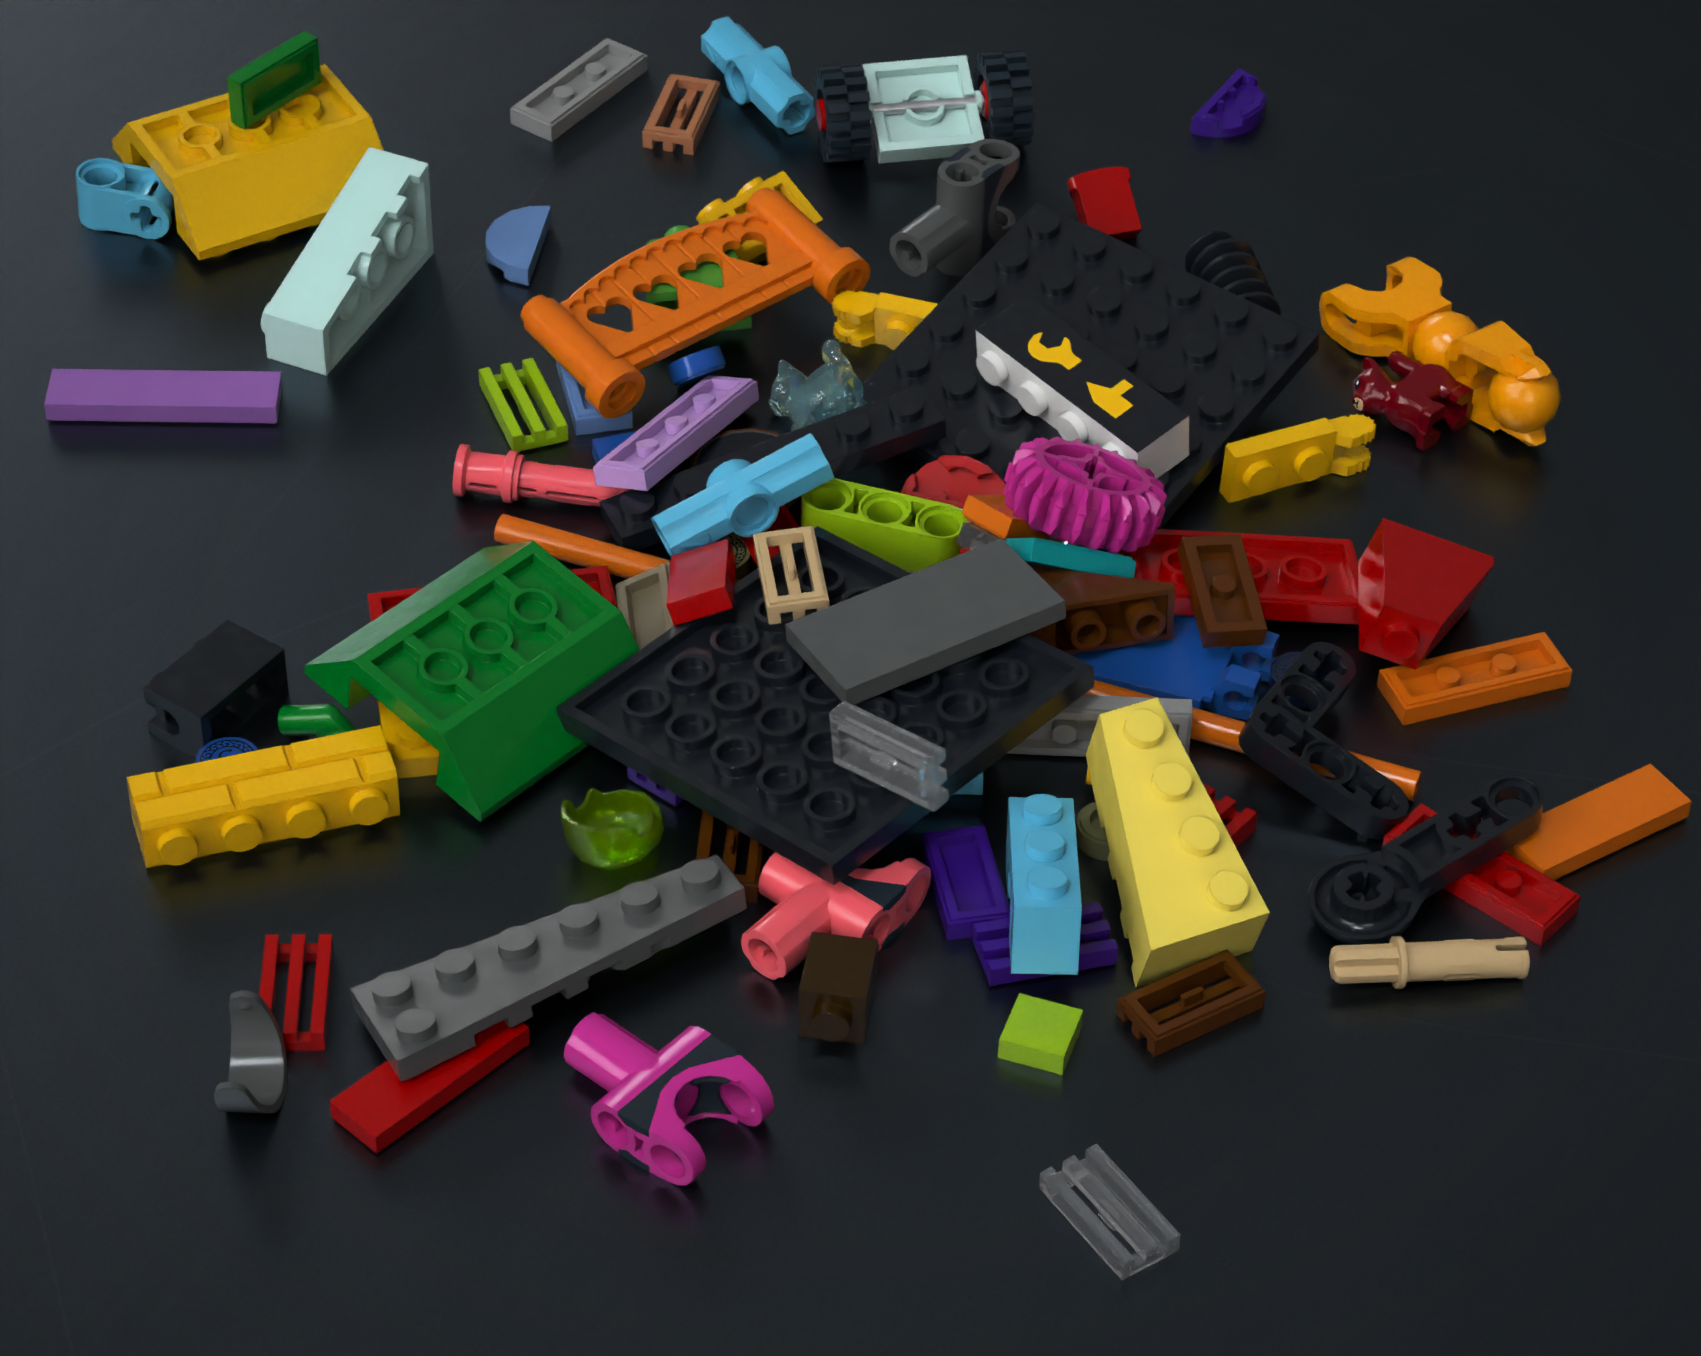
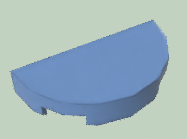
[485,206,551,285]

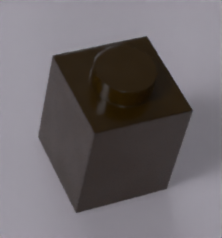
[798,932,878,1045]

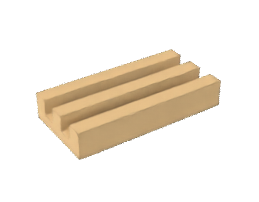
[753,526,830,625]

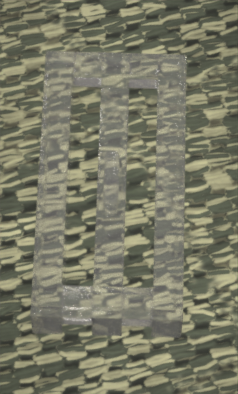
[829,701,949,812]
[1039,1144,1181,1280]

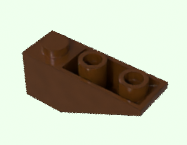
[1029,566,1175,655]

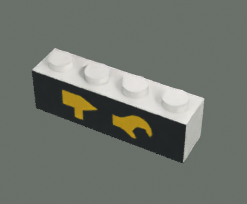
[976,294,1189,479]

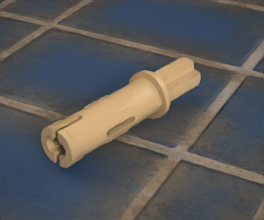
[1329,936,1530,989]

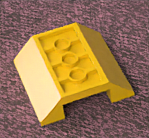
[112,64,384,261]

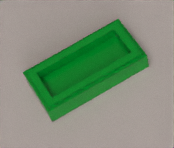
[227,31,321,129]

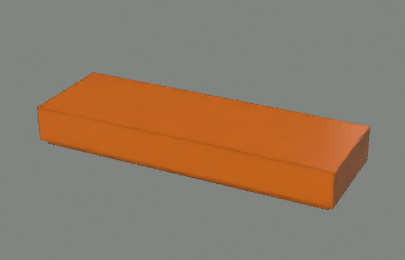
[1377,632,1573,726]
[1504,763,1692,880]

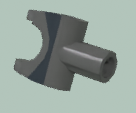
[889,139,1020,277]

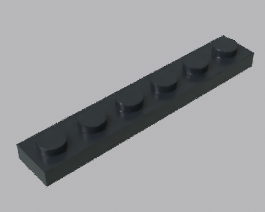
[599,385,946,551]

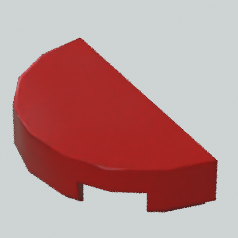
[900,455,1006,509]

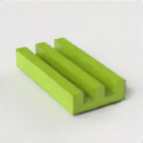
[478,358,568,452]

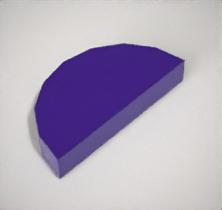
[1190,68,1267,138]

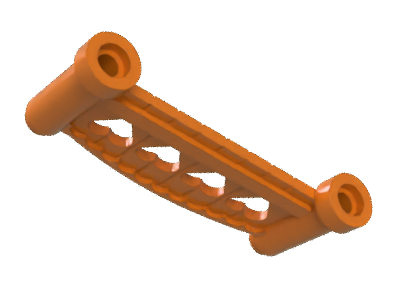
[520,187,871,419]

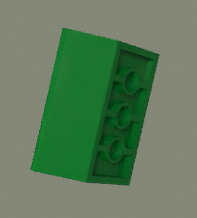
[304,541,640,822]

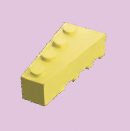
[1085,697,1270,988]

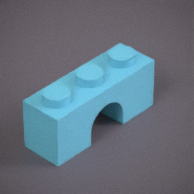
[1005,794,1082,975]

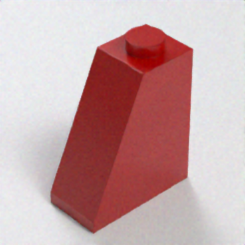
[1358,518,1495,670]

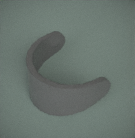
[214,990,288,1113]

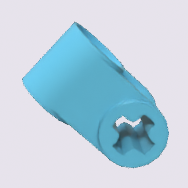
[76,158,175,239]

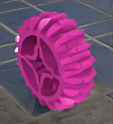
[1003,437,1167,553]

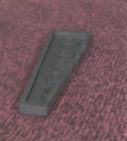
[350,854,747,1082]

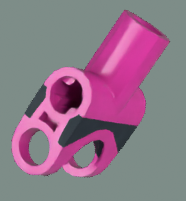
[564,1012,775,1185]

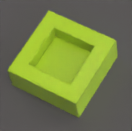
[998,993,1083,1075]

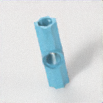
[701,17,816,135]
[651,433,834,557]

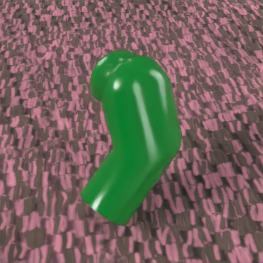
[278,704,357,738]

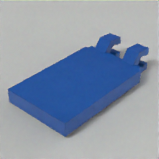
[1072,615,1279,720]

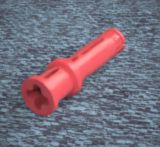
[452,443,631,507]

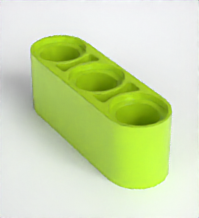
[801,478,969,574]

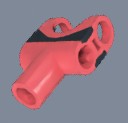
[741,852,931,980]

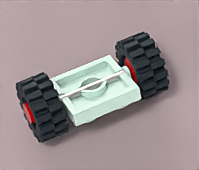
[813,49,1035,164]

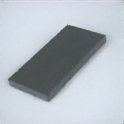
[785,538,1066,707]

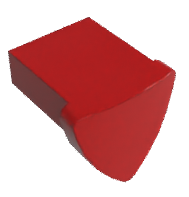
[1067,167,1142,240]

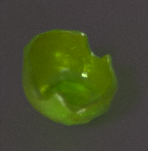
[561,788,664,871]

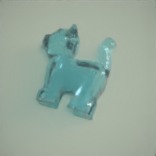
[768,340,868,431]

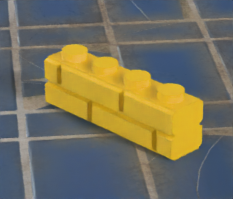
[127,725,400,869]

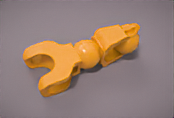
[1319,257,1561,446]

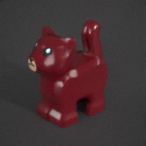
[1352,351,1474,451]

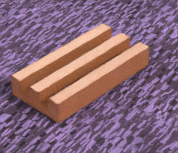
[642,74,720,155]

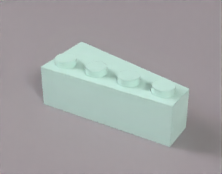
[261,147,434,376]

